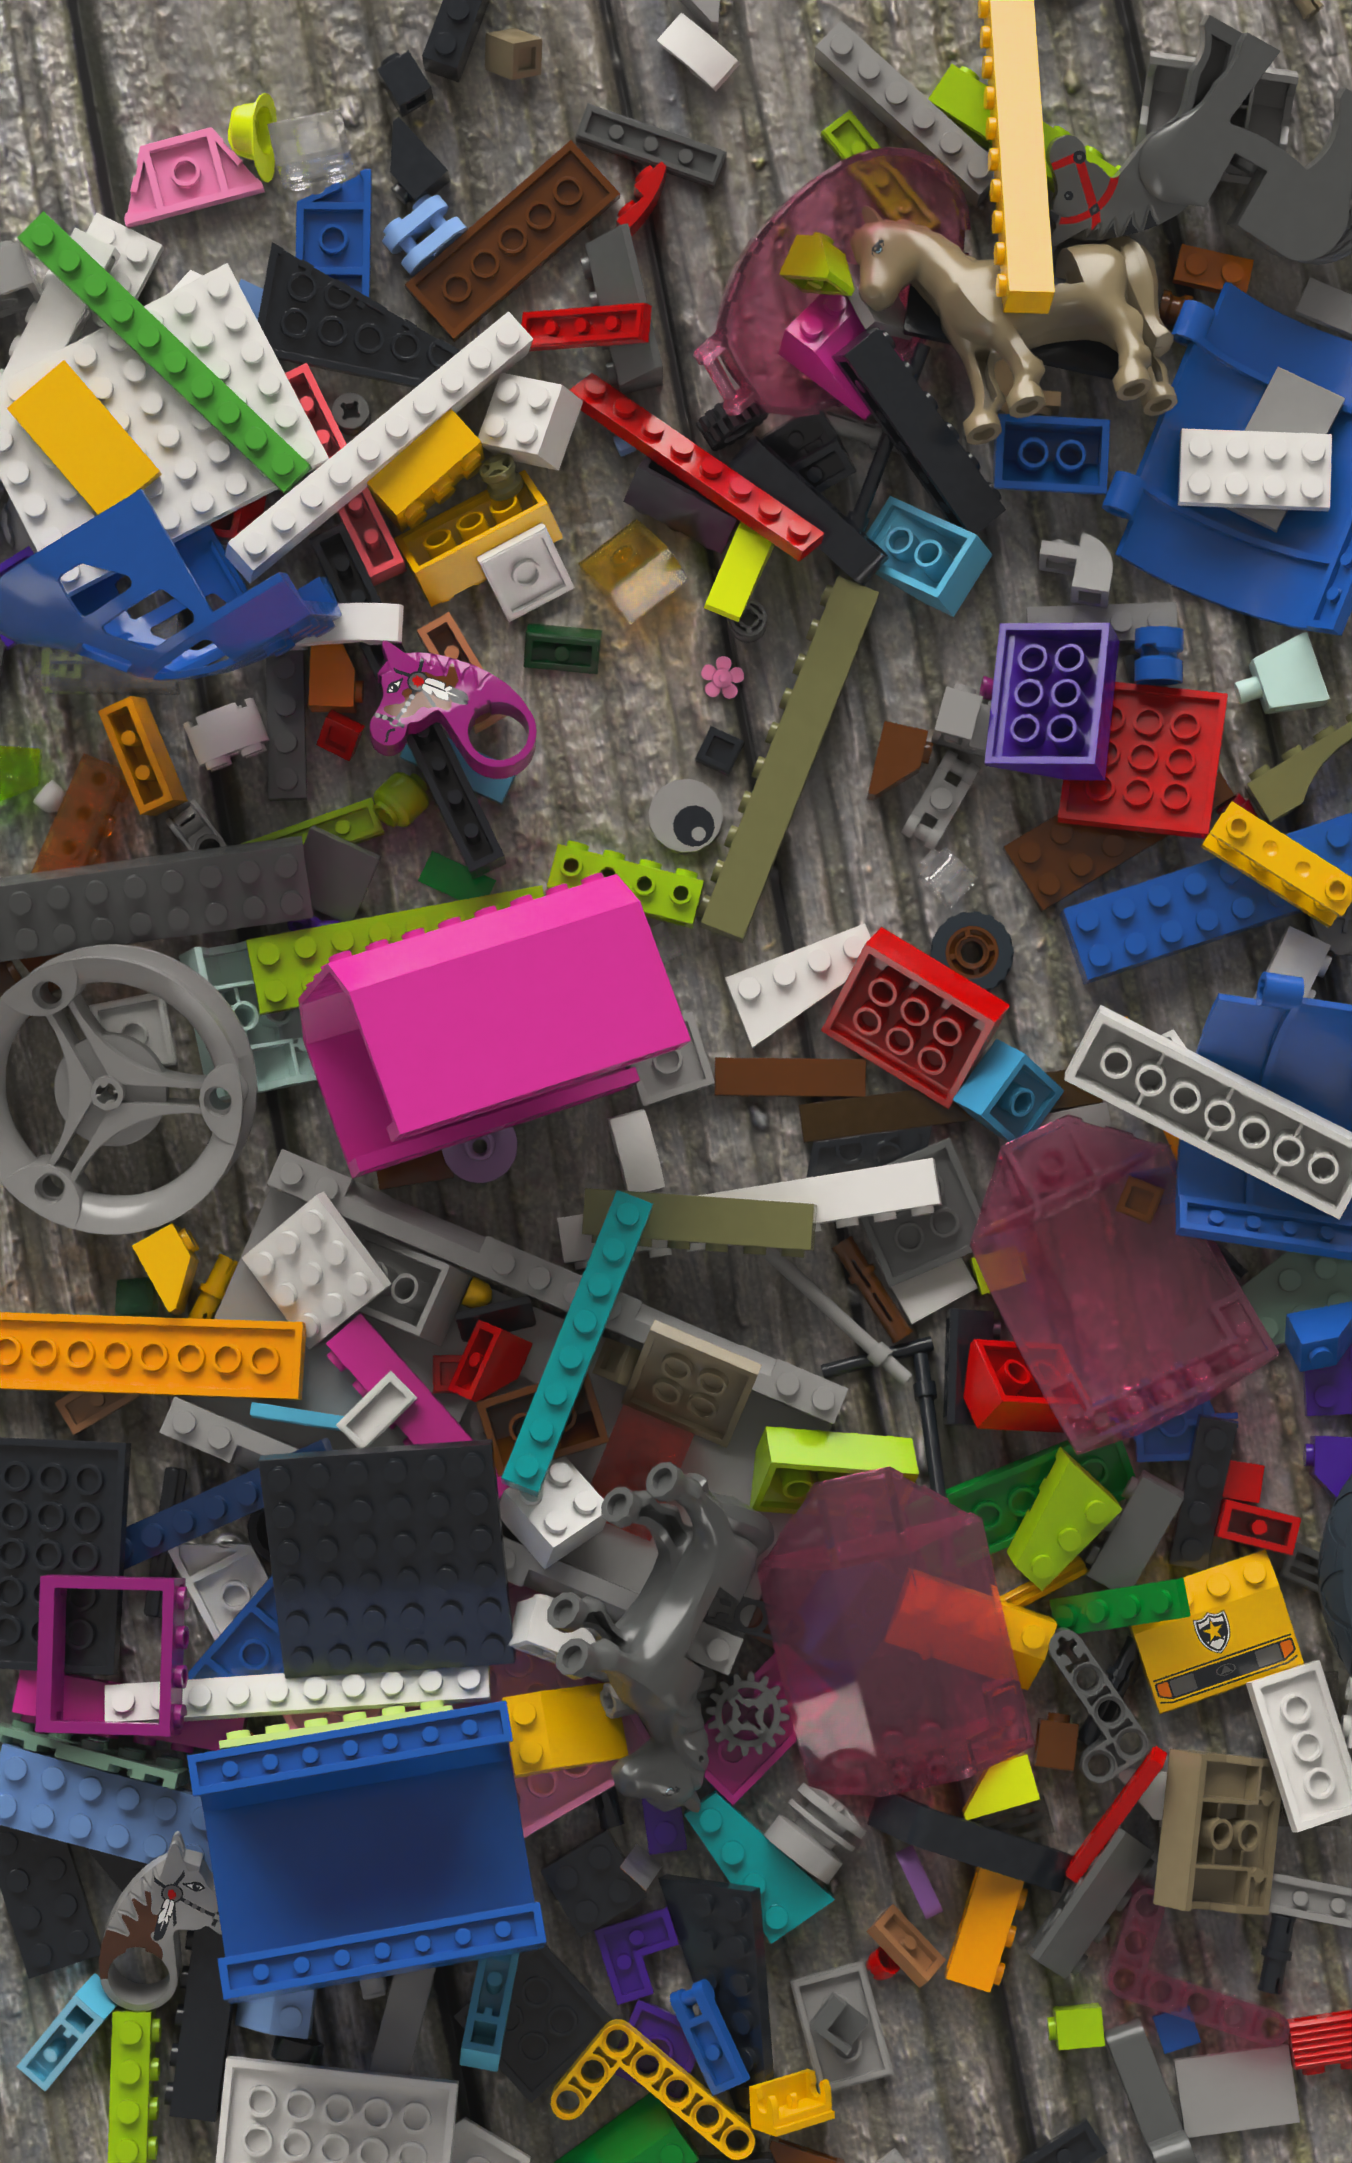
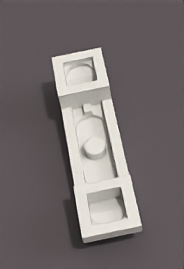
[291,603,404,650]

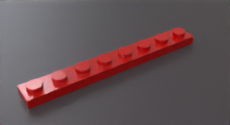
[569,373,825,562]

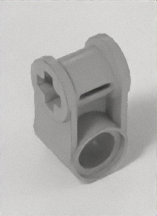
[165,798,228,851]

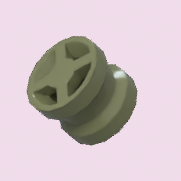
[479,454,524,501]

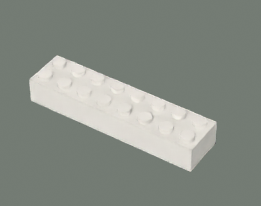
[1064,1005,1352,1220]

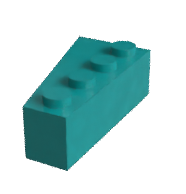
[684,1790,835,1944]

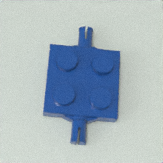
[1107,1383,1238,1462]

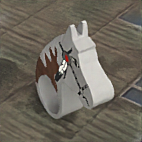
[99,1831,222,2011]

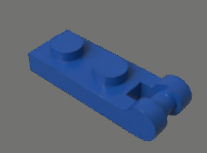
[670,1979,750,2096]

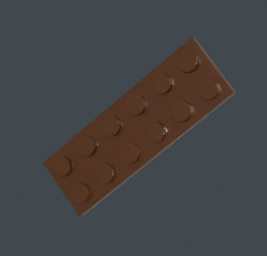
[405,140,620,343]
[1003,769,1235,912]

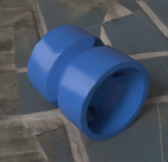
[1134,626,1184,686]

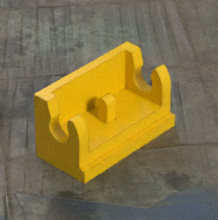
[749,2069,835,2137]

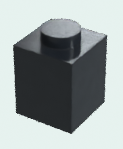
[377,50,433,117]

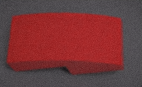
[616,161,667,237]

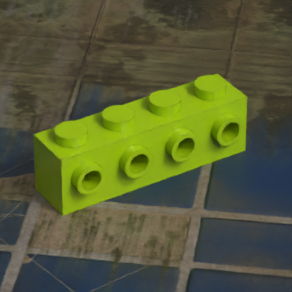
[547,841,704,929]
[108,2007,162,2163]

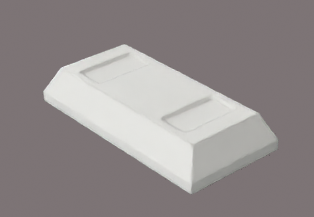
[336,1371,417,1448]

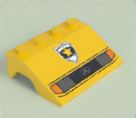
[1129,1549,1304,1715]

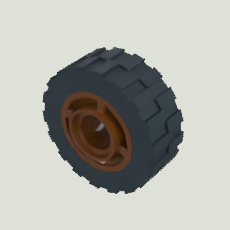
[930,911,1014,992]

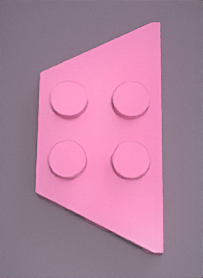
[124,127,265,228]

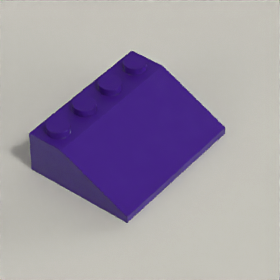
[984,623,1120,780]

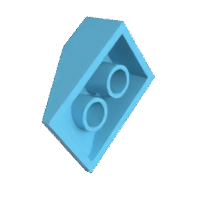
[866,496,993,617]

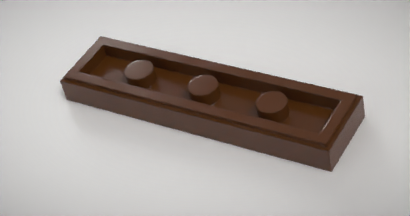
[715,1057,866,1098]

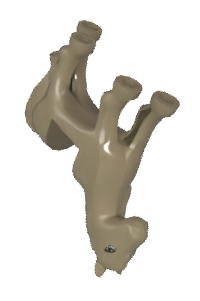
[850,206,1178,445]

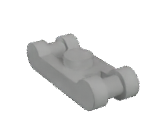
[901,749,981,851]

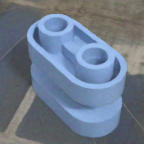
[382,194,468,277]

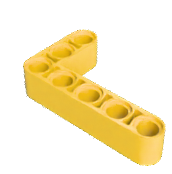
[550,2019,755,2160]

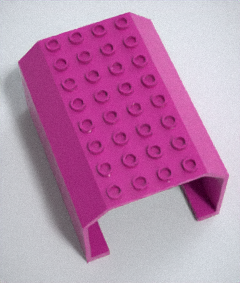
[298,873,691,1179]

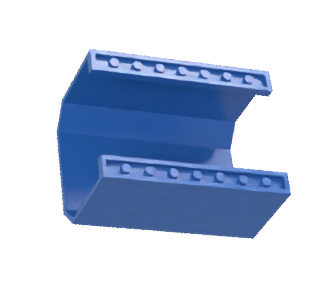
[187,1701,547,2004]

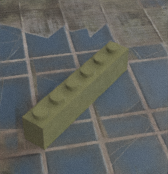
[582,1188,817,1258]

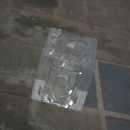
[917,846,978,909]

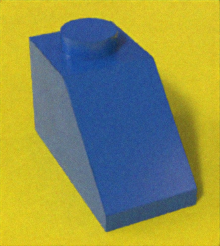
[1285,1301,1352,1372]

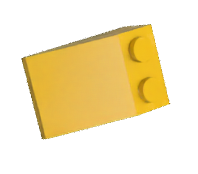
[502,1682,628,1778]

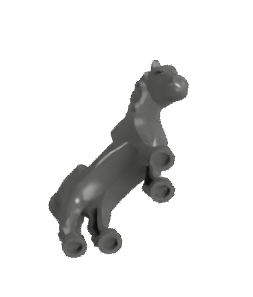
[547,1462,774,1813]

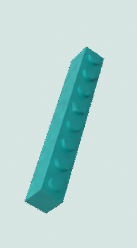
[501,1190,653,1497]

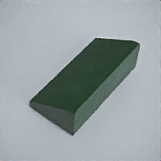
[523,623,602,674]

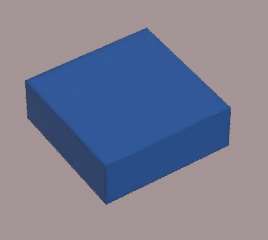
[1152,2004,1201,2054]

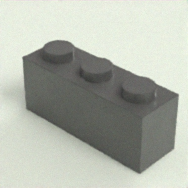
[1085,1470,1184,1589]

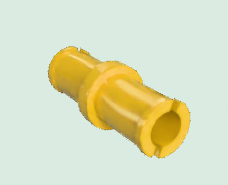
[188,1253,238,1319]

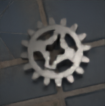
[706,1671,790,1756]

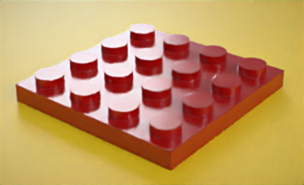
[1058,682,1228,839]

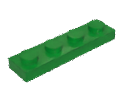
[1049,1578,1191,1634]

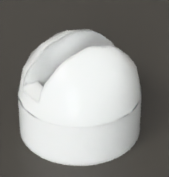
[33,780,66,813]

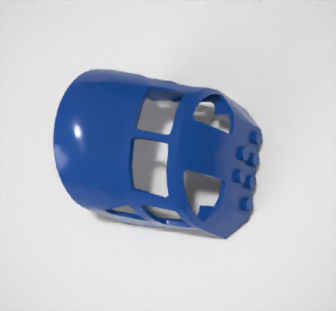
[0,489,342,681]

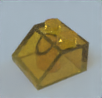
[578,518,688,624]

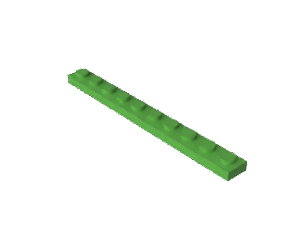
[17,211,312,495]

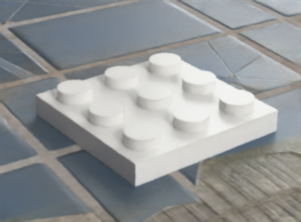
[242,1191,392,1350]

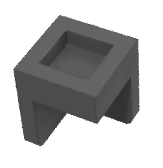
[810,1992,868,2055]

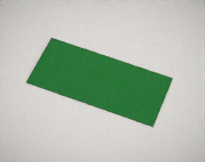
[418,851,496,900]

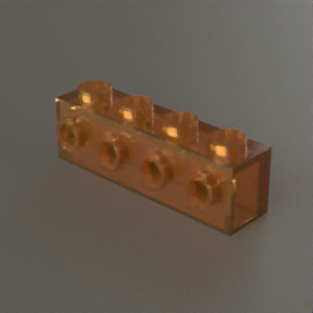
[31,753,130,873]

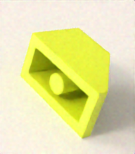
[962,1748,1040,1820]

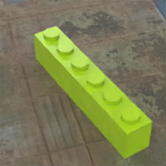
[928,64,1121,193]

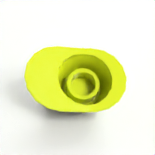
[228,93,277,183]

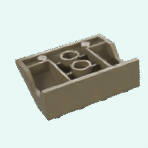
[1153,1749,1281,1915]

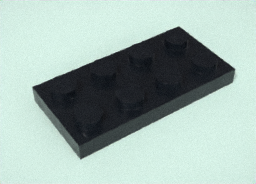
[0,1825,101,1979]

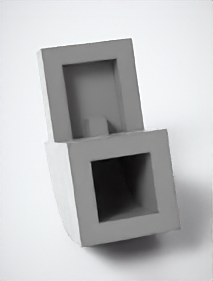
[1039,533,1113,608]

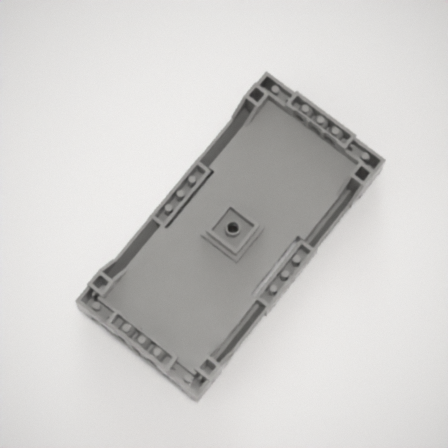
[159,1149,848,1676]

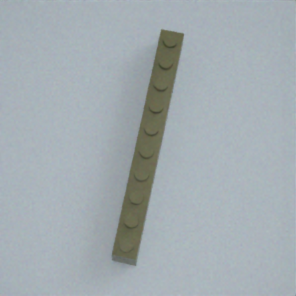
[696,576,880,943]

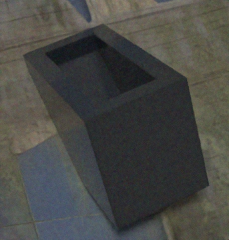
[390,117,450,205]

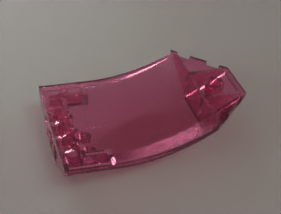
[970,1114,1280,1455]
[757,1466,1035,1797]

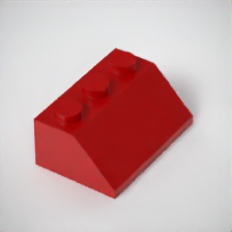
[963,1339,1089,1433]

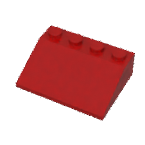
[821,927,1010,1109]

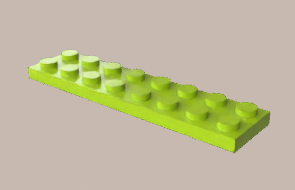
[246,885,544,1016]

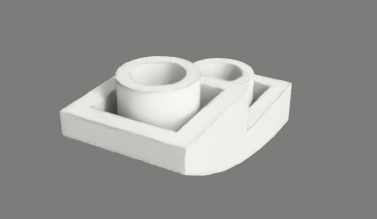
[657,13,740,92]
[608,1109,665,1192]

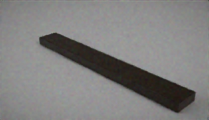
[798,1070,1103,1143]

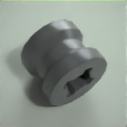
[332,392,371,436]

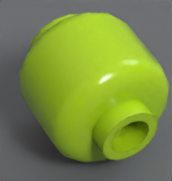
[373,772,429,827]

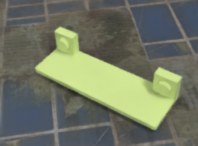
[219,1700,453,1750]

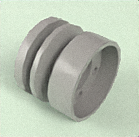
[764,1782,867,1884]

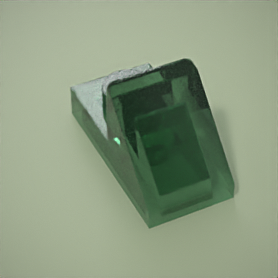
[115,1277,159,1317]

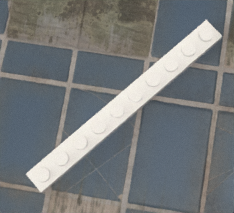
[105,1665,491,1723]

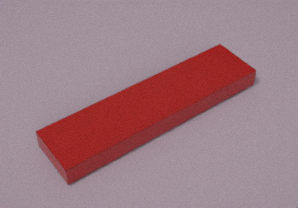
[521,302,652,352]
[1065,1746,1167,1883]

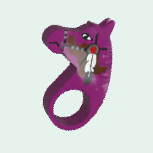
[370,641,537,779]

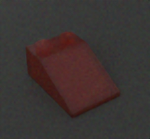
[590,1404,695,1541]

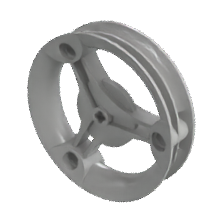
[0,944,258,1235]

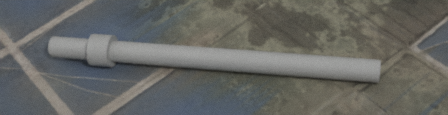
[761,1248,913,1386]

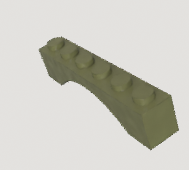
[1245,713,1352,825]

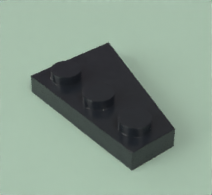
[806,1125,932,1178]

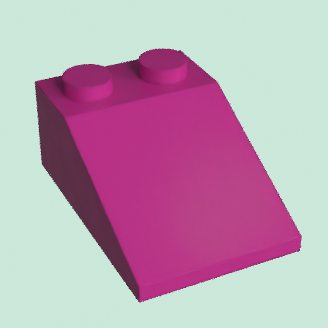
[778,294,904,421]

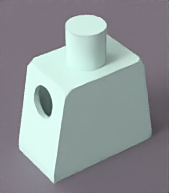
[1234,632,1330,714]

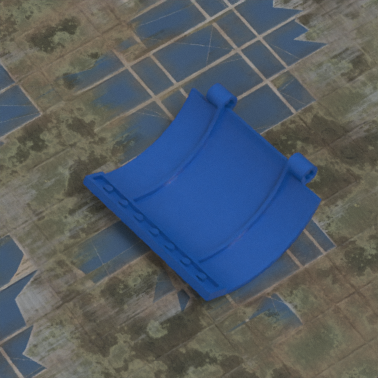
[1102,282,1352,636]
[1175,972,1352,1261]

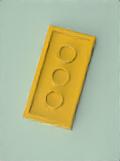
[7,360,162,515]

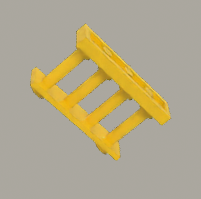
[1200,801,1352,928]

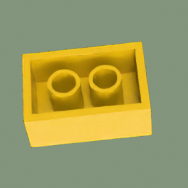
[367,409,485,532]

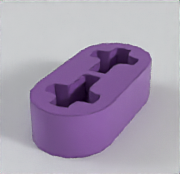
[895,1845,944,1920]

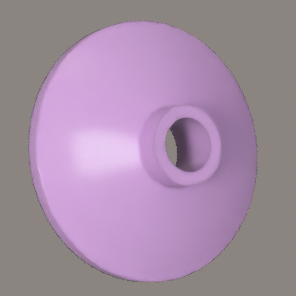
[442,1127,517,1183]

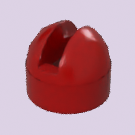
[866,1947,900,1981]

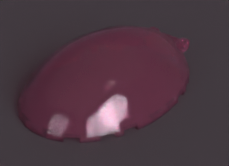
[693,147,971,417]

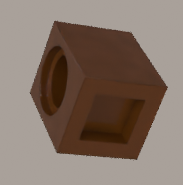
[1033,1712,1079,1771]

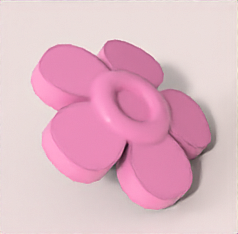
[701,656,744,699]

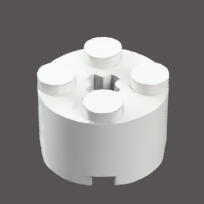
[183,698,270,772]

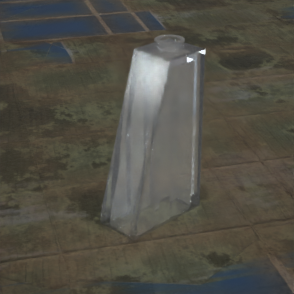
[35,614,182,695]

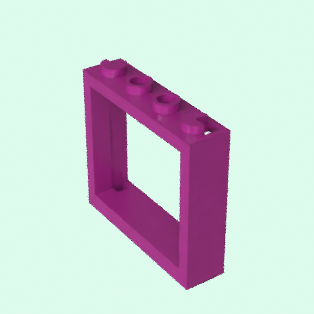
[35,1575,190,1737]

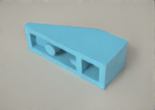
[460,1953,520,2072]
[16,1973,118,2092]

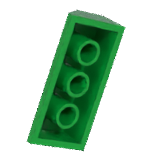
[553,2093,699,2163]

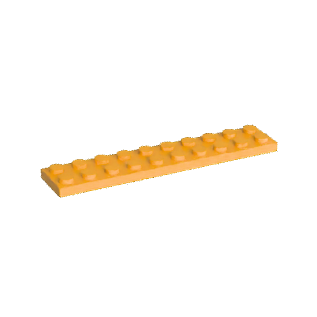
[0,1312,306,1400]

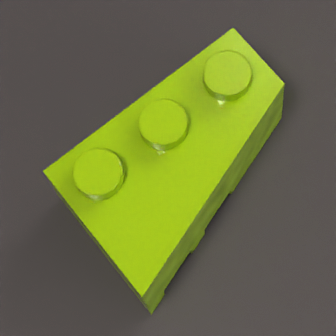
[1006,1447,1123,1591]

